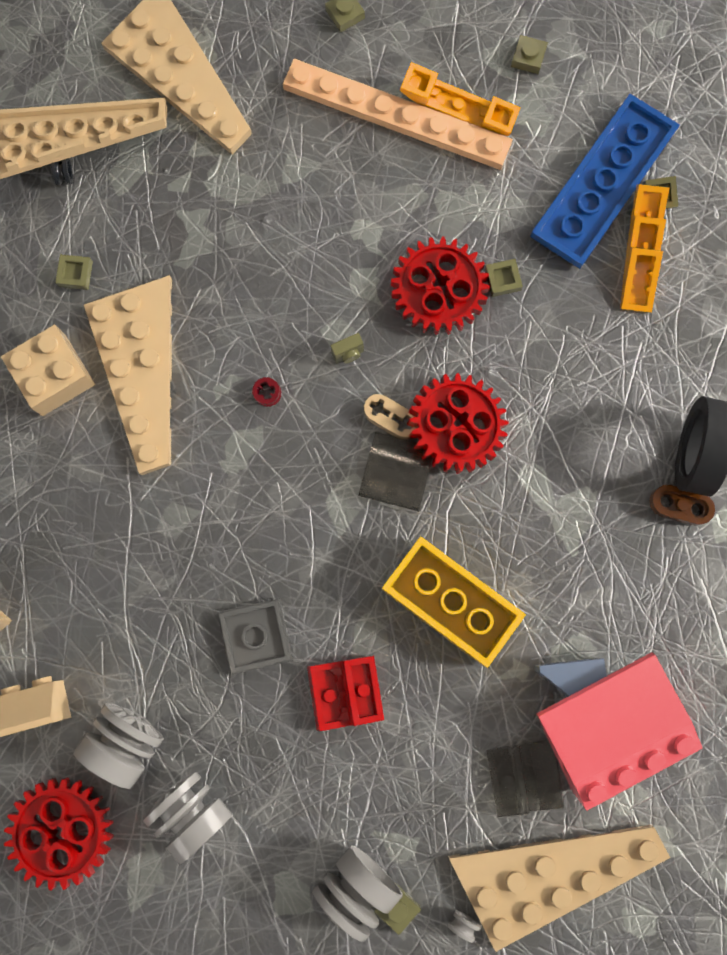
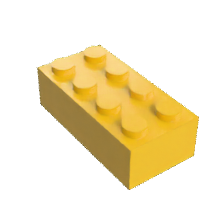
[381,536,526,668]

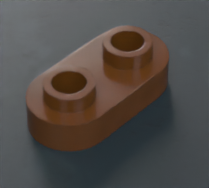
[649,485,715,526]

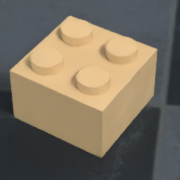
[1,324,95,416]

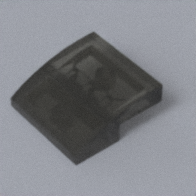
[358,432,433,512]
[486,740,565,817]

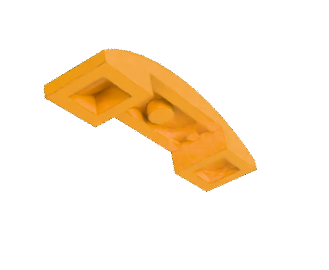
[400,62,521,136]

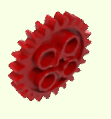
[391,236,490,335]
[407,373,509,474]
[4,777,114,891]

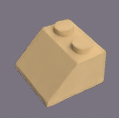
[0,676,72,737]

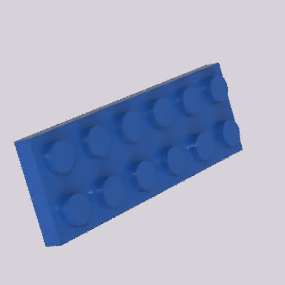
[530,94,680,269]

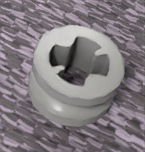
[447,910,481,943]

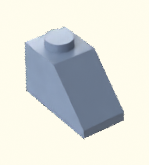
[534,658,607,697]

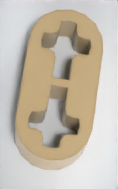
[364,394,416,440]

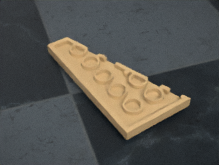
[101,0,252,155]
[0,98,167,179]
[84,275,172,475]
[448,825,670,952]

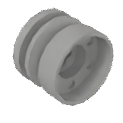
[74,702,164,789]
[142,772,233,865]
[312,845,403,942]

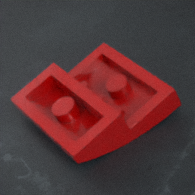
[307,656,385,732]

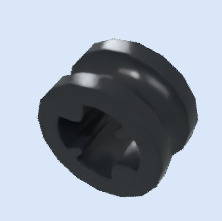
[51,158,74,186]

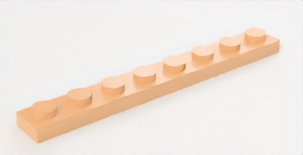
[283,59,513,170]

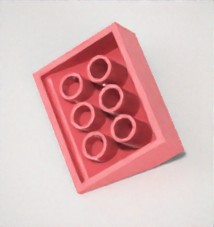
[536,652,702,811]

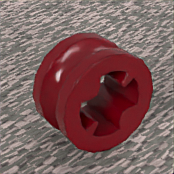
[252,377,282,407]

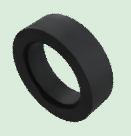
[675,396,727,497]

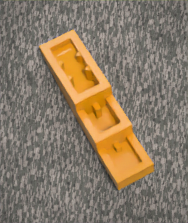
[620,184,669,313]

